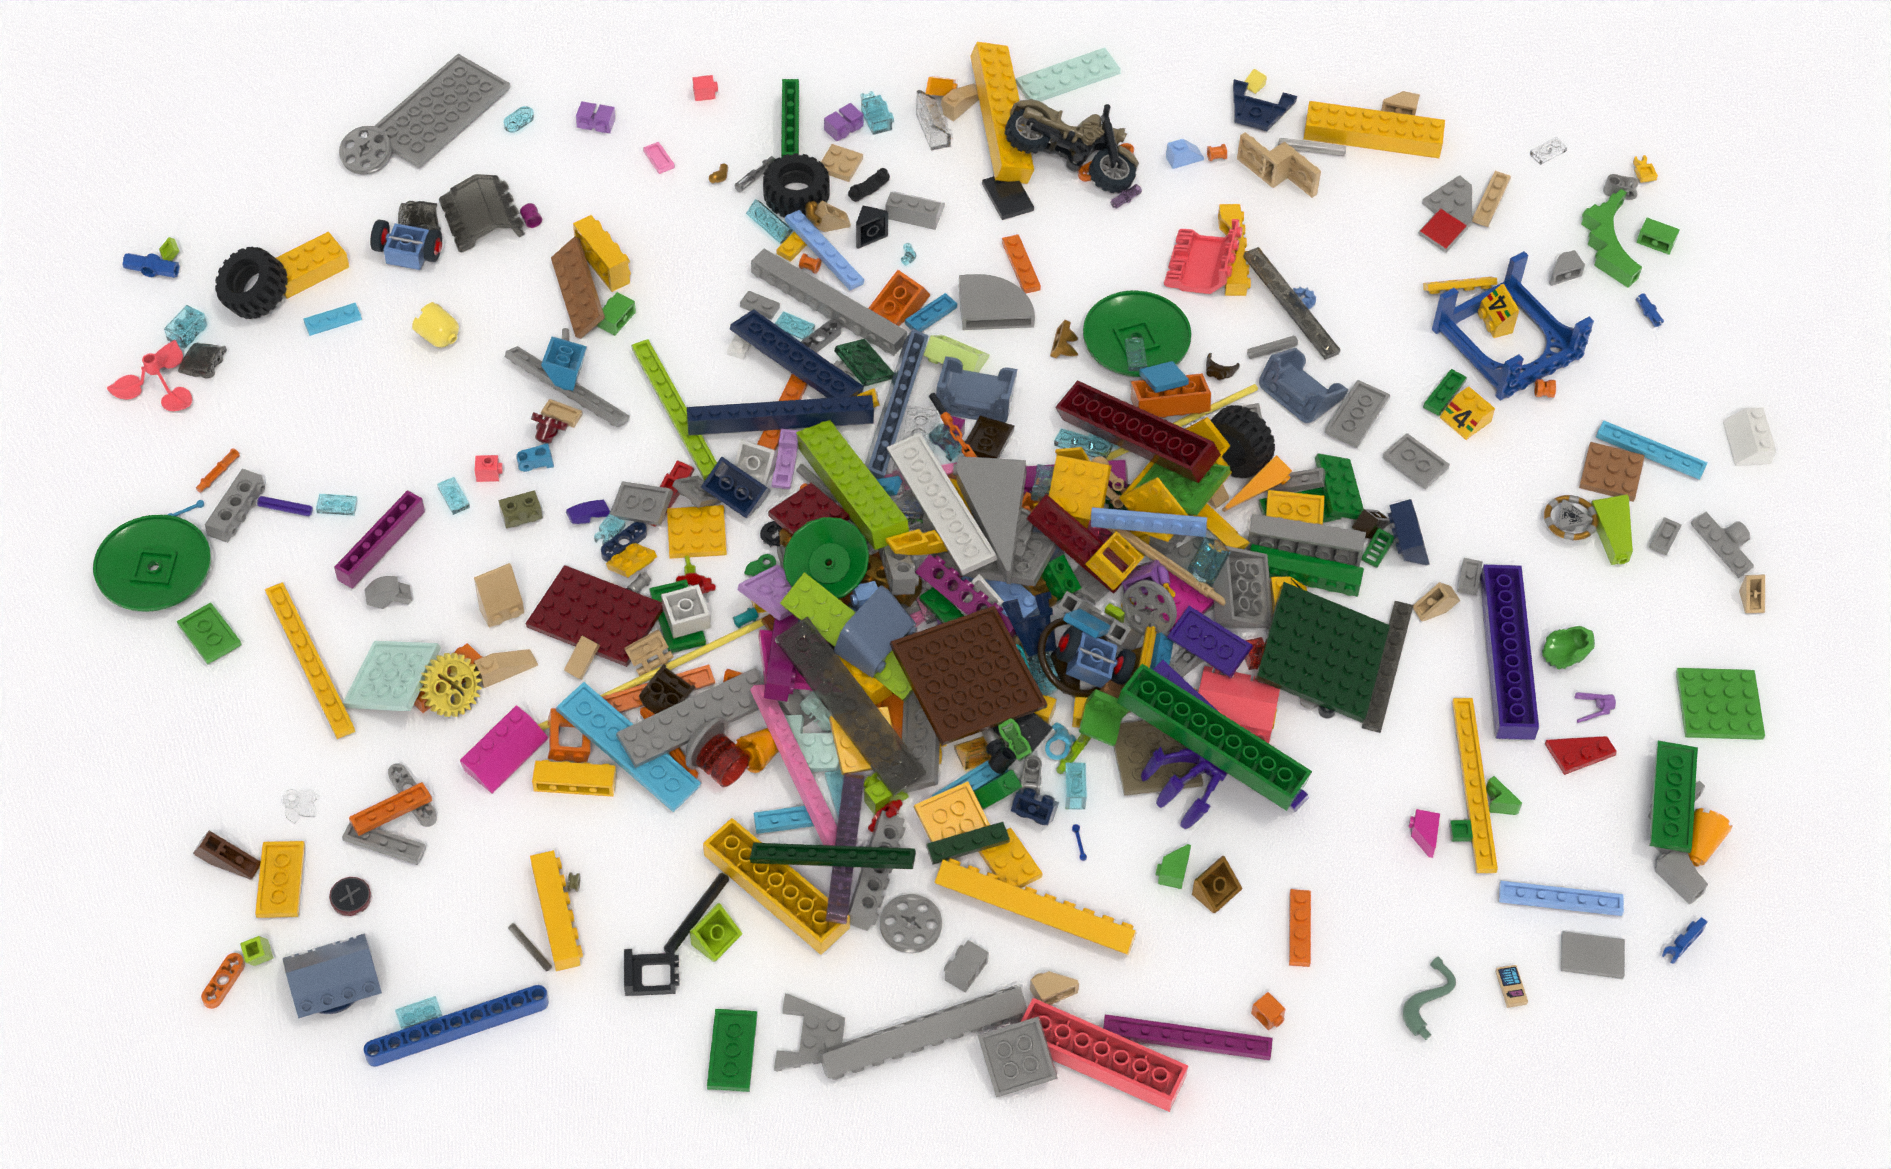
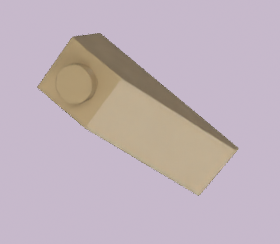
[941,83,979,122]
[474,649,538,688]

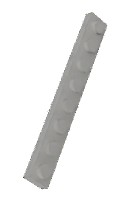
[504,346,630,427]

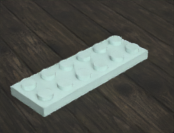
[1016,47,1121,102]

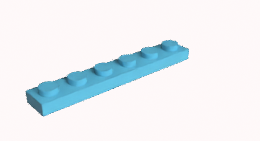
[1596,420,1708,480]

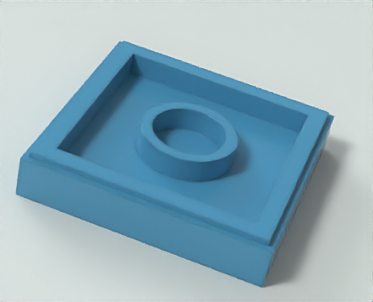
[1139,361,1189,393]
[1063,609,1111,639]

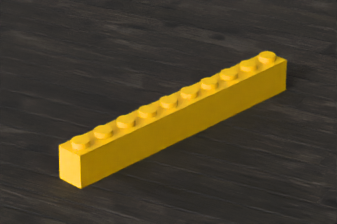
[934,858,1137,955]

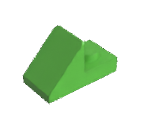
[1486,776,1522,815]

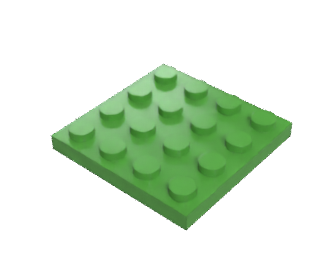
[1134,463,1231,515]
[1676,668,1765,740]

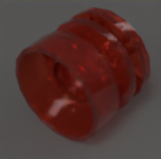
[696,733,750,787]

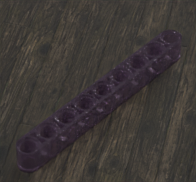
[825,773,864,924]

